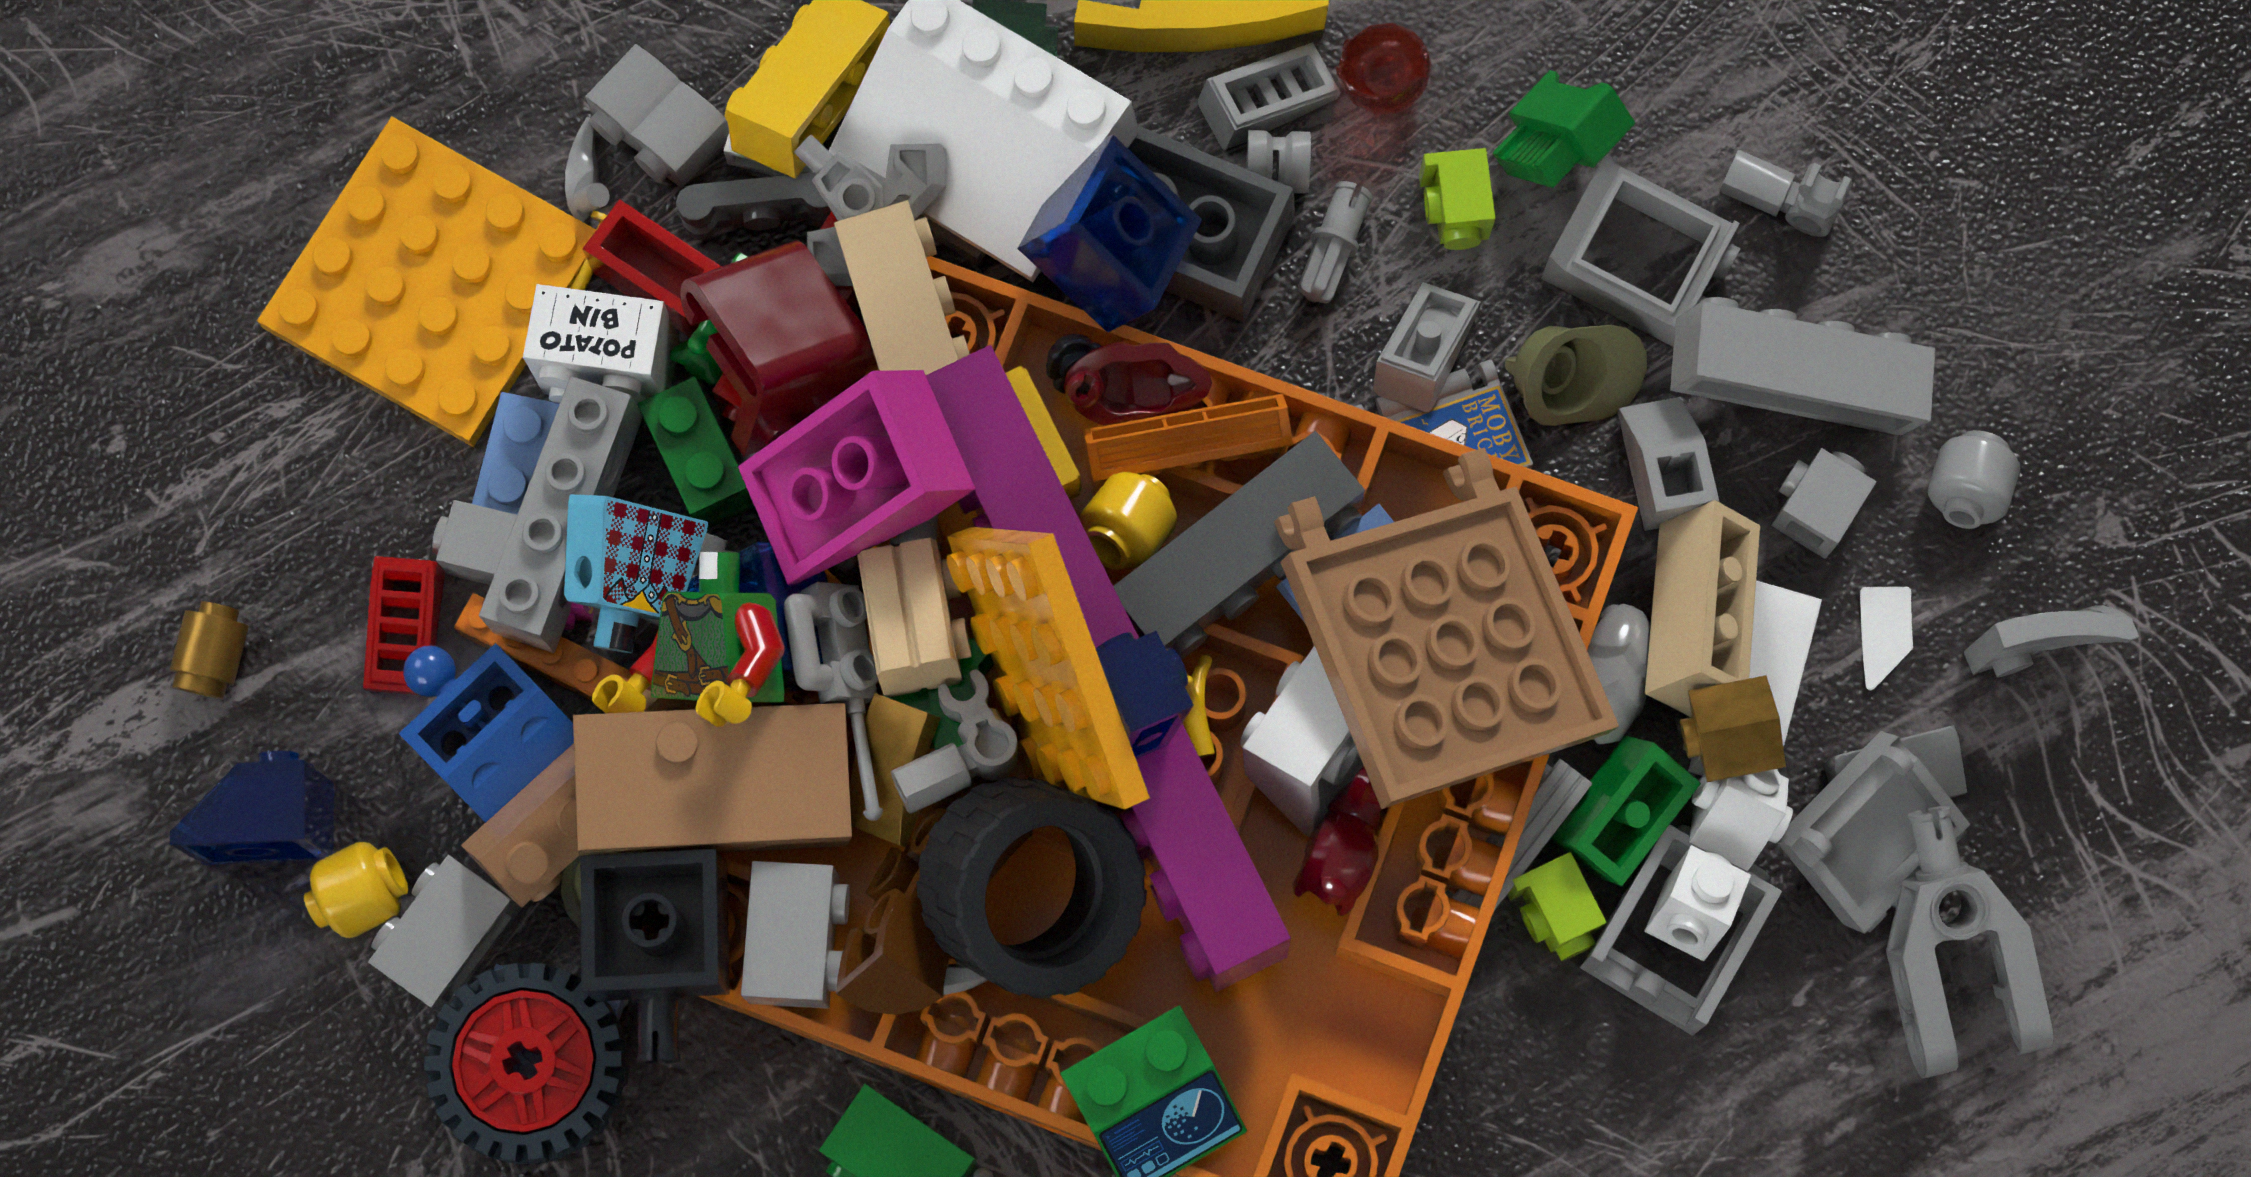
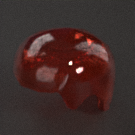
[1335,23,1432,115]

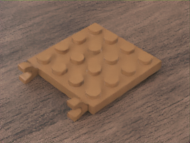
[1274,447,1619,809]

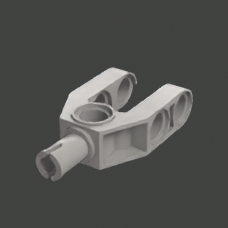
[1886,806,2053,1078]

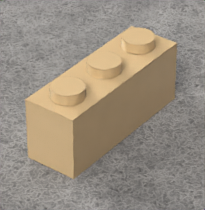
[834,200,970,375]
[1645,500,1760,717]

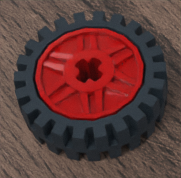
[424,963,629,1164]

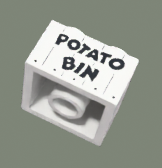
[523,284,679,416]

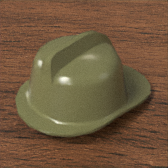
[1504,325,1647,426]

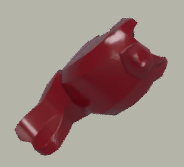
[1292,767,1381,916]

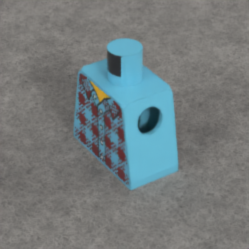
[564,494,708,653]

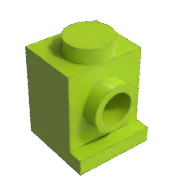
[1419,148,1495,250]
[1507,852,1607,961]

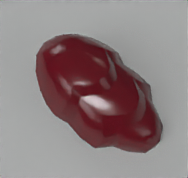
[1064,341,1212,426]

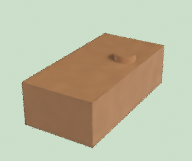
[573,703,852,858]

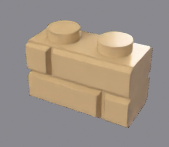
[857,537,972,697]

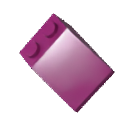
[738,370,976,585]

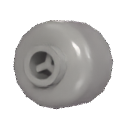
[1928,430,2020,529]

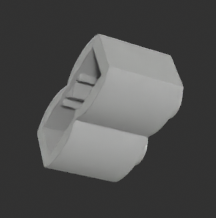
[585,44,729,188]

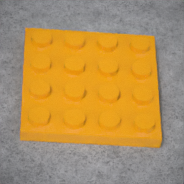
[257,116,596,447]
[947,527,1150,809]

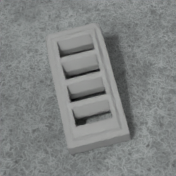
[1198,42,1341,150]

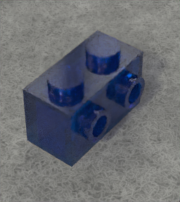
[1096,631,1194,759]

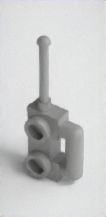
[784,582,883,821]

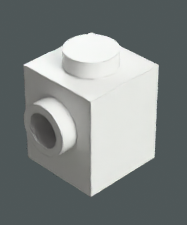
[1689,769,1793,871]
[1644,845,1751,961]

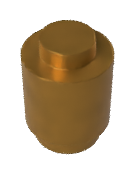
[170,601,249,699]

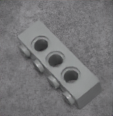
[479,376,643,653]

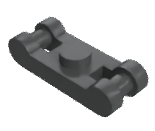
[676,173,831,241]

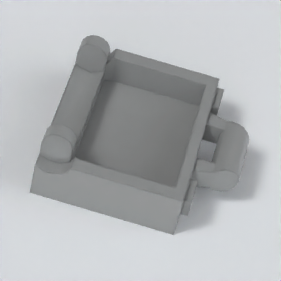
[1777,731,1970,934]

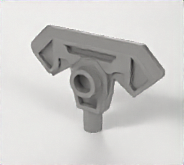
[794,135,946,286]

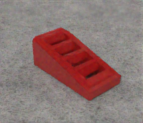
[363,556,445,695]

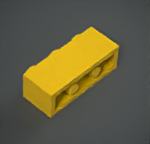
[725,0,890,179]

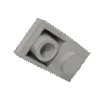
[1617,397,1719,531]

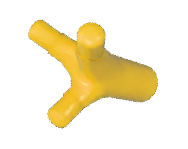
[1161,655,1215,758]

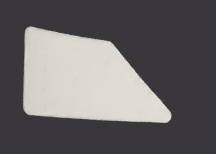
[1860,587,1913,690]

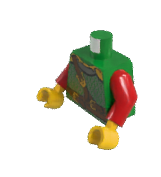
[592,552,785,727]

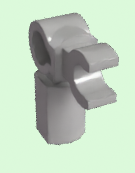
[1719,150,1853,237]
[891,669,1018,814]

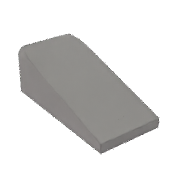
[1373,282,1481,412]

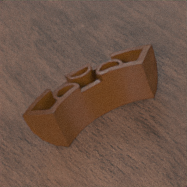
[836,776,1033,1015]

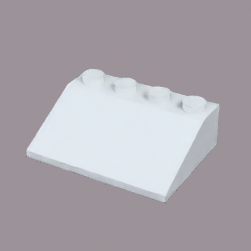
[829,0,1139,282]

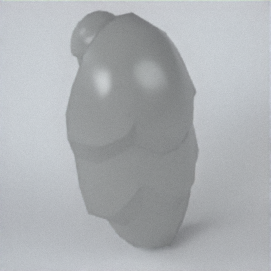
[1588,604,1651,744]

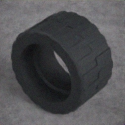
[917,776,1147,998]

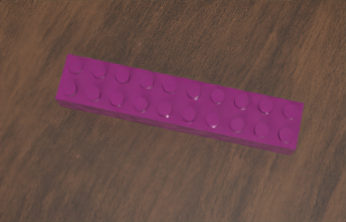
[926,345,1291,993]

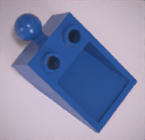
[399,643,574,823]

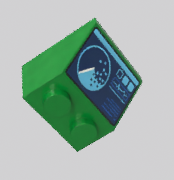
[1060,1005,1248,1177]

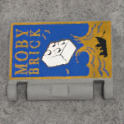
[1355,359,1533,469]

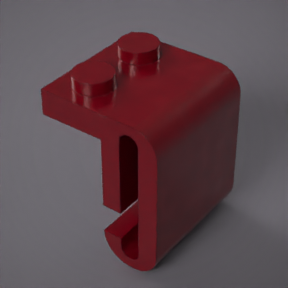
[680,241,872,457]

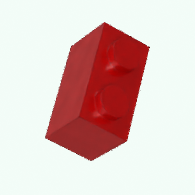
[582,199,722,337]

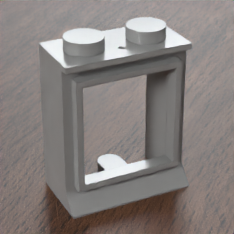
[1541,154,1741,347]
[1579,825,1782,1036]

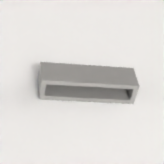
[1670,297,1935,436]

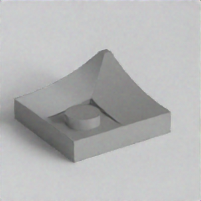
[1964,605,2139,678]

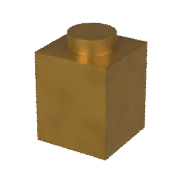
[1680,675,1786,782]

